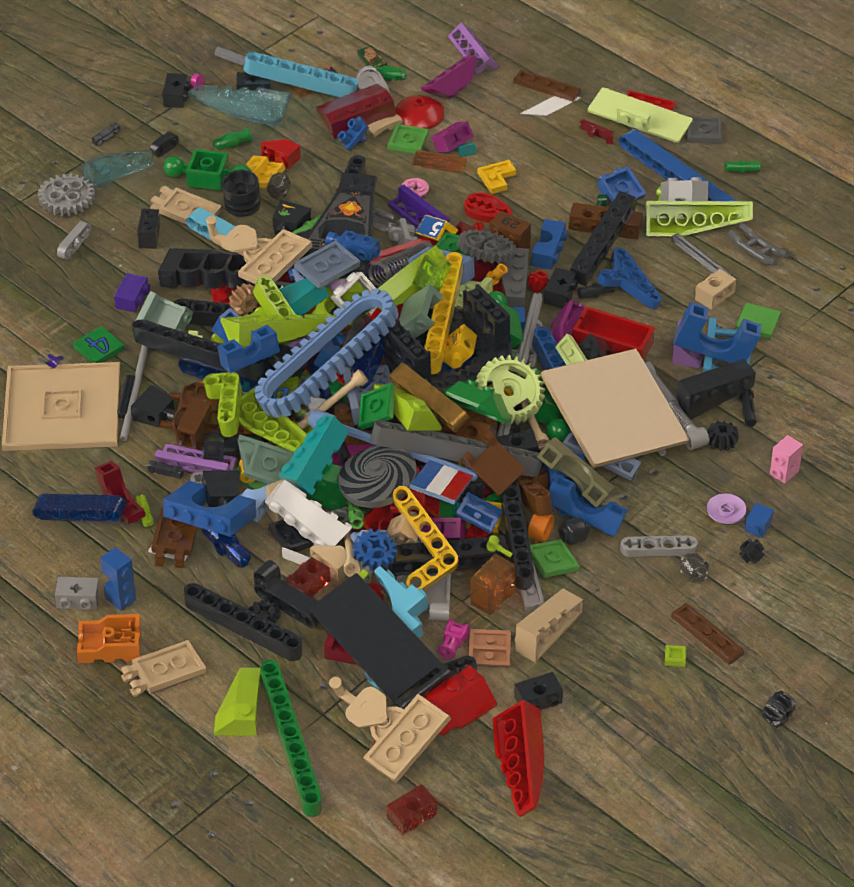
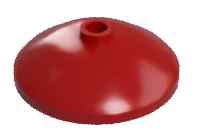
[395,95,444,129]

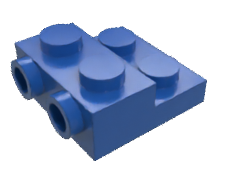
[597,166,647,202]

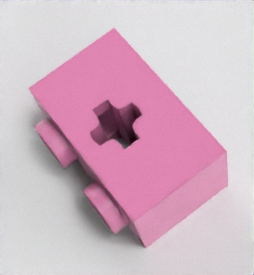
[770,435,803,483]

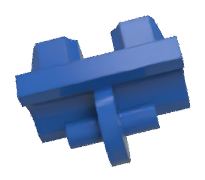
[338,117,369,151]

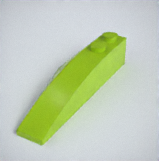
[221,314,335,349]

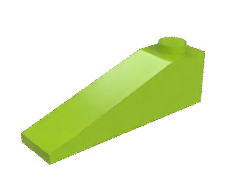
[373,384,442,431]

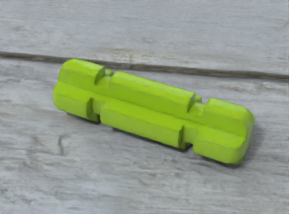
[135,494,154,527]

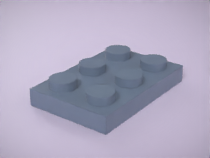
[294,241,360,288]

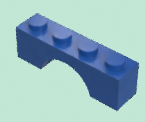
[549,475,628,536]

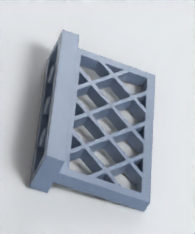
[343,365,392,425]

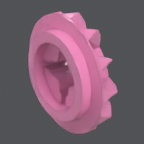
[402,178,429,197]

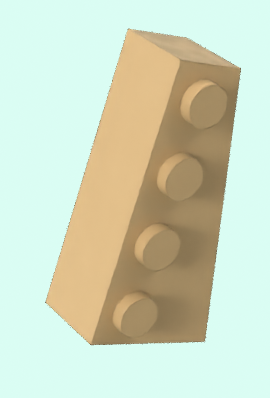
[515,589,583,663]

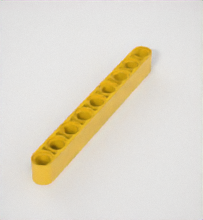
[425,252,463,374]

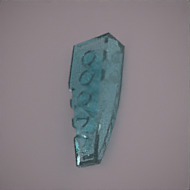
[188,85,291,126]

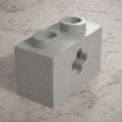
[55,577,100,610]

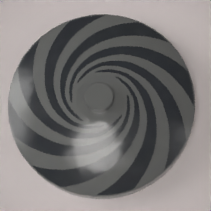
[338,446,418,508]

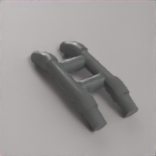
[727,222,790,266]

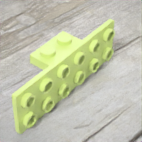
[588,87,693,143]

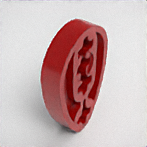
[464,192,512,223]

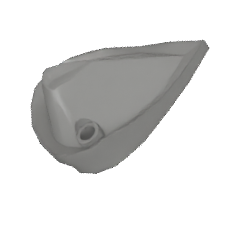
[355,66,390,93]

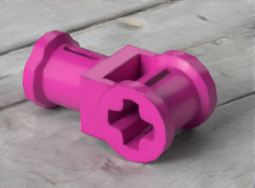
[438,619,470,659]

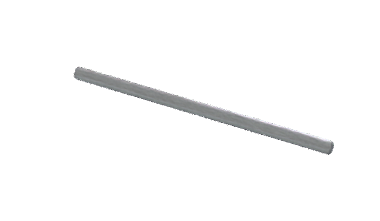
[497,293,543,436]

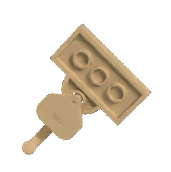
[206,216,312,284]
[329,677,451,783]

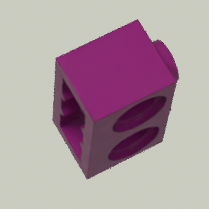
[431,121,474,152]
[421,518,466,540]

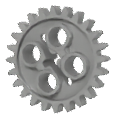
[38,173,95,216]

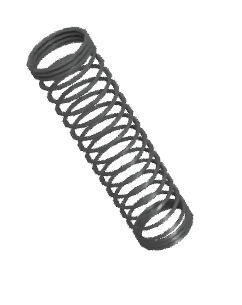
[368,241,434,286]

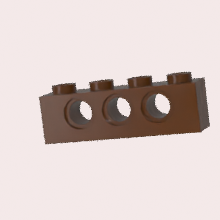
[569,202,643,240]
[436,405,498,441]

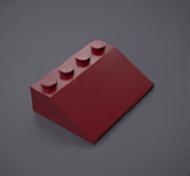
[316,83,396,139]

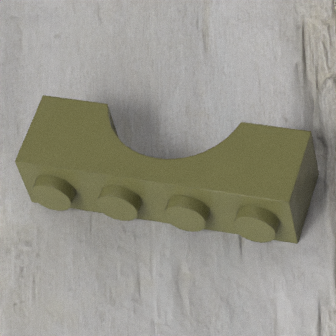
[537,437,614,507]

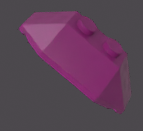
[421,55,476,98]
[550,301,585,344]

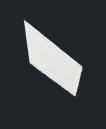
[520,96,580,116]

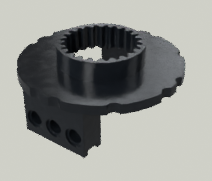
[383,284,512,391]

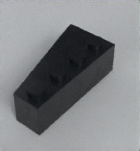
[677,359,756,420]

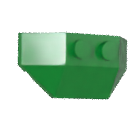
[440,379,511,423]

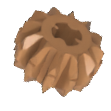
[229,283,259,315]

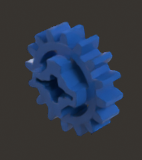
[353,529,397,570]

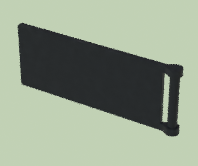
[309,573,452,709]

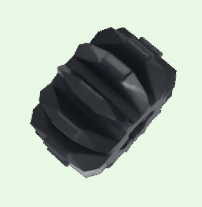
[707,420,739,451]
[762,690,796,728]

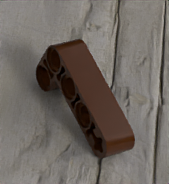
[518,470,553,516]

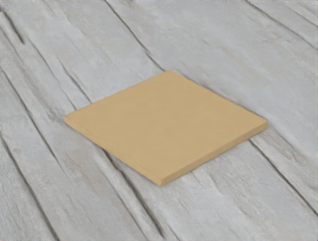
[541,349,689,468]
[2,362,120,451]

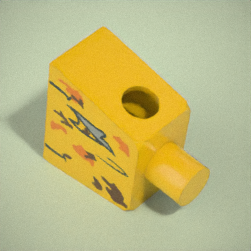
[443,324,477,369]

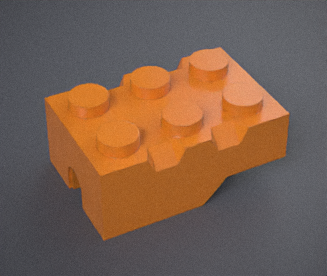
[77,614,142,663]

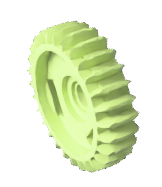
[476,355,545,426]

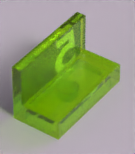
[412,255,452,292]

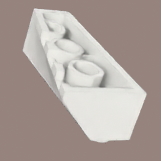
[265,480,352,546]

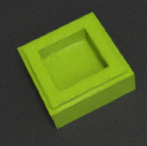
[665,645,686,667]

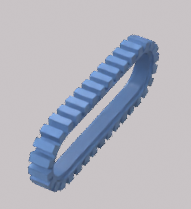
[255,289,398,418]

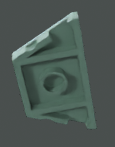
[238,435,293,484]

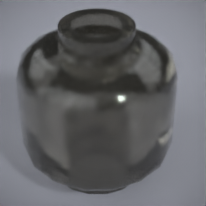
[266,172,291,199]
[679,553,709,583]

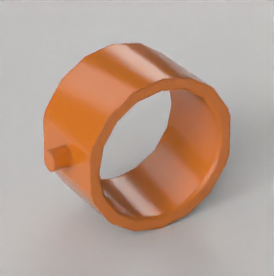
[528,513,554,544]

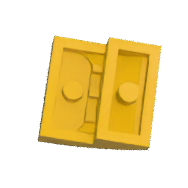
[246,156,286,189]

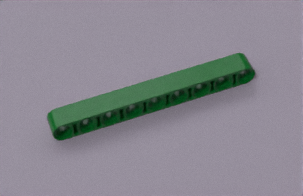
[260,659,322,817]

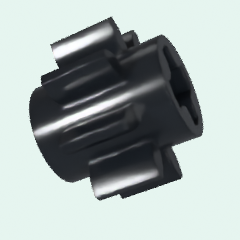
[739,539,765,563]

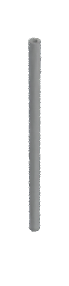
[120,345,149,441]

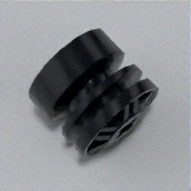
[222,170,261,217]

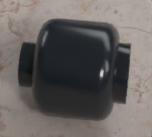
[559,517,590,545]

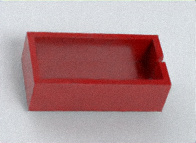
[572,306,655,361]

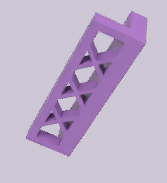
[448,22,499,75]
[155,444,238,473]

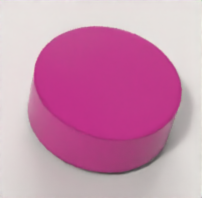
[190,73,205,91]

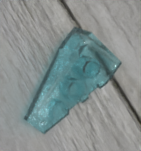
[81,150,153,188]

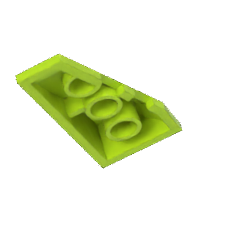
[214,668,261,736]

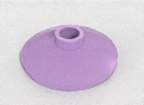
[707,494,746,524]

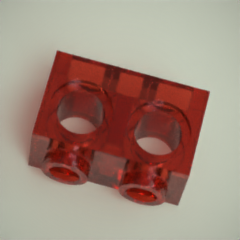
[286,557,331,598]

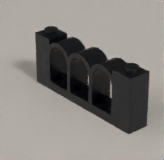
[158,248,255,289]

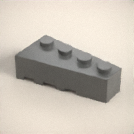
[494,248,529,310]

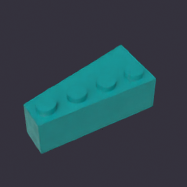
[279,415,349,495]

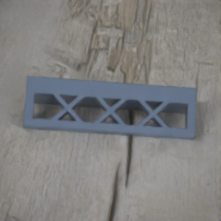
[563,431,641,481]

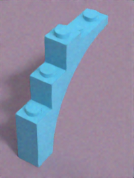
[364,566,429,693]

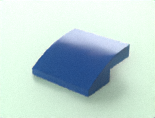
[455,492,503,533]

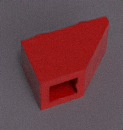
[260,139,301,169]

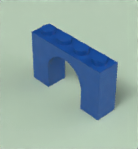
[673,302,761,363]
[163,481,256,537]

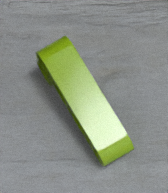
[253,275,297,345]
[203,372,242,437]

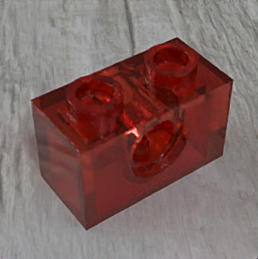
[387,784,437,835]

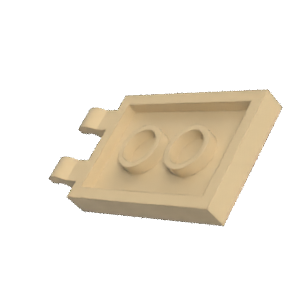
[150,186,222,224]
[121,640,206,697]

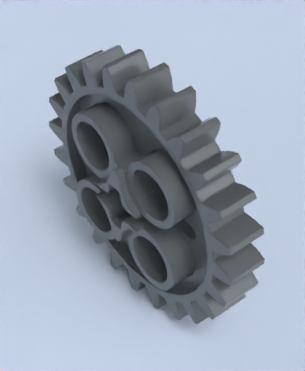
[458,229,517,264]

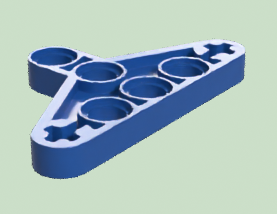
[597,247,662,309]

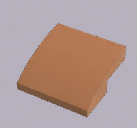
[469,629,511,667]

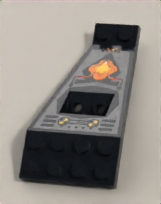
[293,172,377,283]

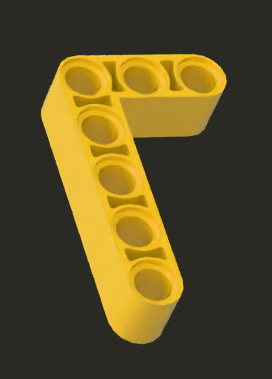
[393,486,458,591]

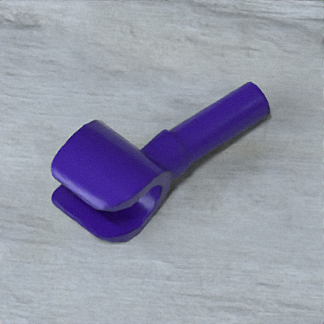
[45,354,64,369]

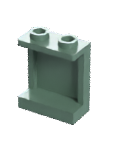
[399,284,443,338]
[135,291,193,332]

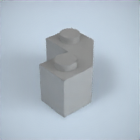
[661,177,708,201]

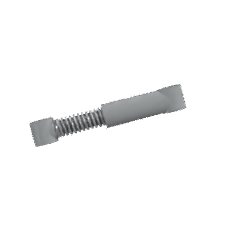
[645,361,709,451]

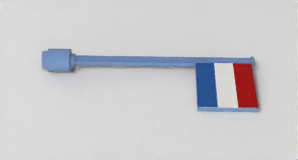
[308,410,478,504]

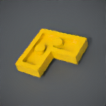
[478,160,516,194]

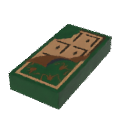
[357,46,387,67]

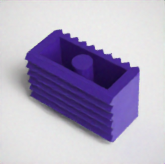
[114,273,150,312]

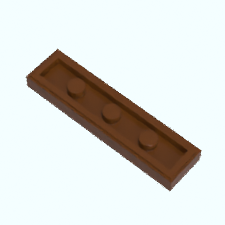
[514,69,581,102]
[671,603,744,665]

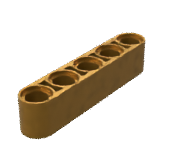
[388,363,470,432]

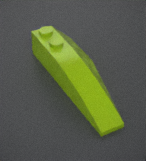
[645,201,753,237]
[378,245,446,311]
[239,389,307,453]

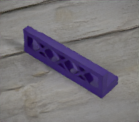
[388,184,450,229]

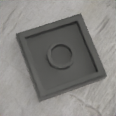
[687,116,722,144]

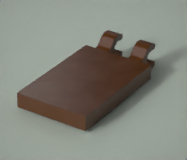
[151,506,198,568]

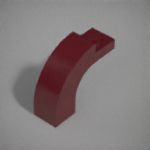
[94,460,146,524]

